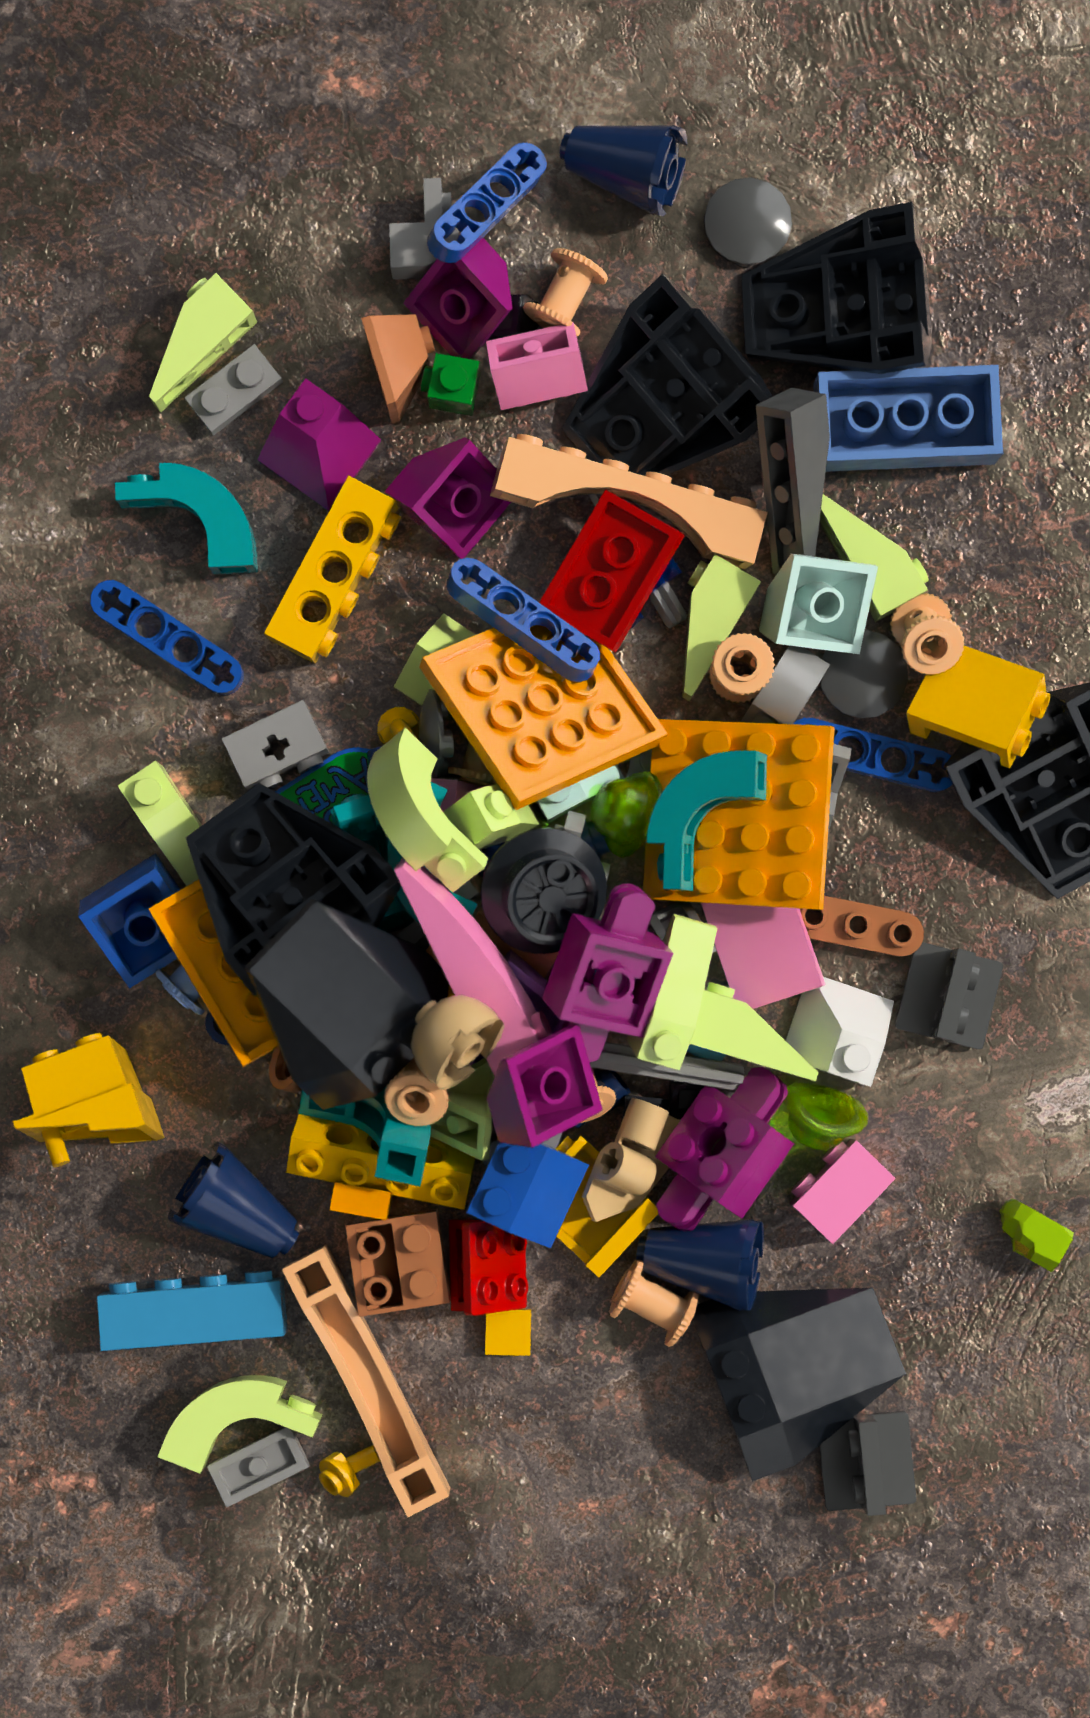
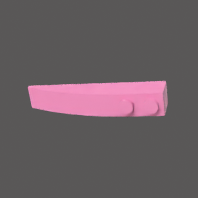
[394,857,552,1076]

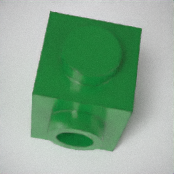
[421,353,481,417]

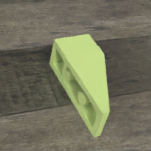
[149,273,257,412]
[819,494,929,622]
[682,554,761,702]
[118,761,202,886]
[443,784,548,850]
[626,914,717,1070]
[690,982,819,1081]

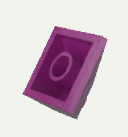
[403,238,512,359]
[257,378,381,511]
[384,437,511,559]
[487,1024,603,1148]

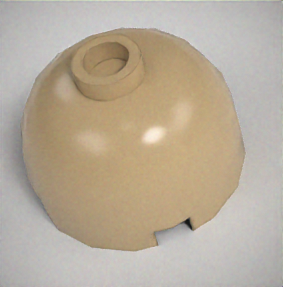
[411,995,505,1090]

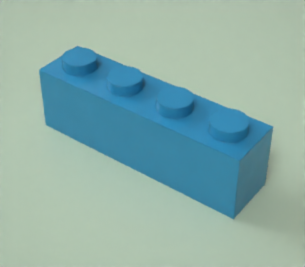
[97,1270,288,1351]

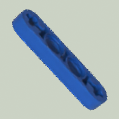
[427,142,547,263]
[446,558,600,682]
[90,580,244,695]
[793,718,952,792]

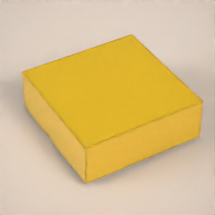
[485,1308,531,1356]

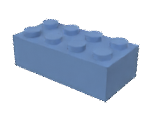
[813,365,1003,472]

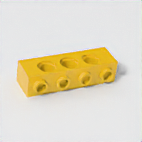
[264,475,401,664]
[286,1114,475,1210]

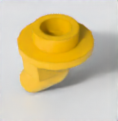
[377,707,419,744]
[319,1445,381,1497]

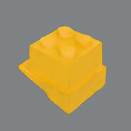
[13,1033,165,1167]

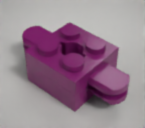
[542,884,674,1063]
[655,1067,794,1231]

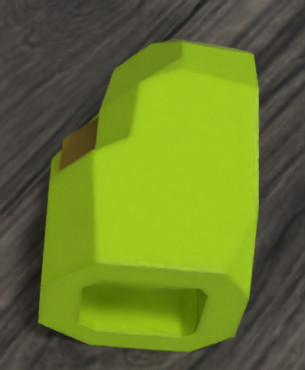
[999,1198,1074,1272]

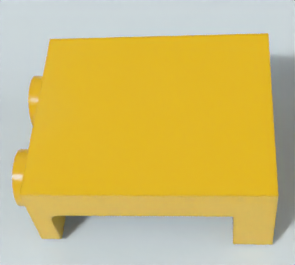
[906,646,1050,768]
[555,1134,659,1278]

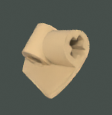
[582,1098,680,1222]

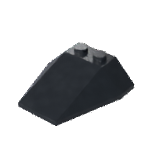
[742,202,932,374]
[562,274,773,476]
[944,682,1090,899]
[186,783,402,996]
[245,899,450,1110]
[692,1288,906,1482]

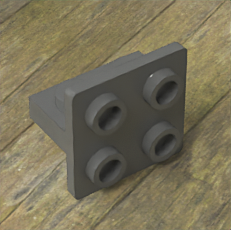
[895,942,1003,1049]
[819,1411,916,1516]

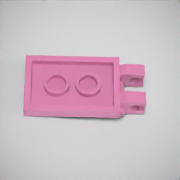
[701,903,826,1009]

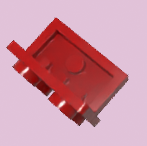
[449,1219,528,1316]

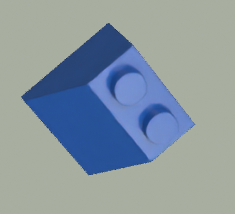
[78,853,181,989]
[466,1142,589,1248]

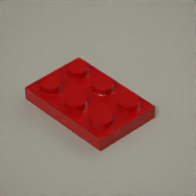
[539,489,685,653]

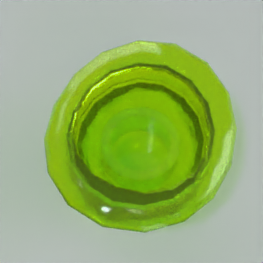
[591,771,663,858]
[783,1083,869,1150]

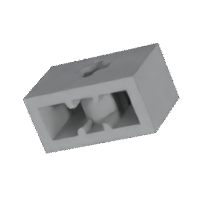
[221,700,330,791]

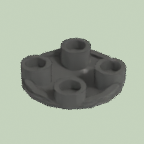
[703,177,792,268]
[819,630,908,718]
[418,689,454,779]

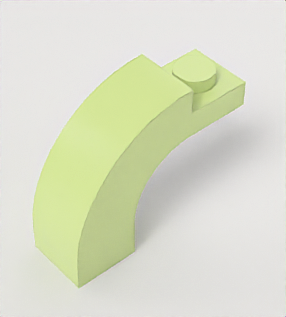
[367,728,488,892]
[158,1375,323,1474]

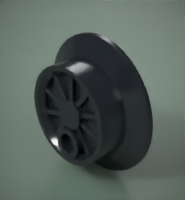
[481,828,607,954]

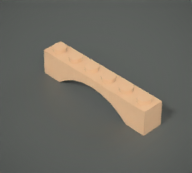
[490,434,768,569]
[282,1244,451,1518]

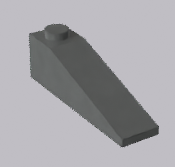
[756,388,830,575]

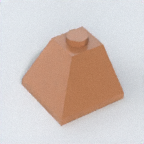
[361,314,435,424]

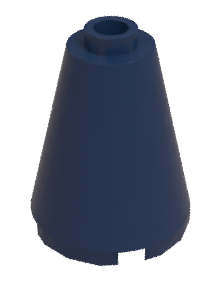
[559,125,687,217]
[168,1142,299,1258]
[636,1219,764,1311]

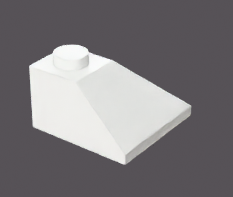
[785,977,894,1087]

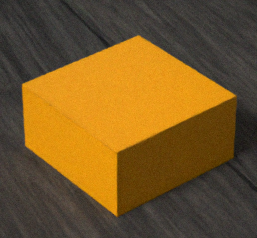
[330,1181,393,1220]

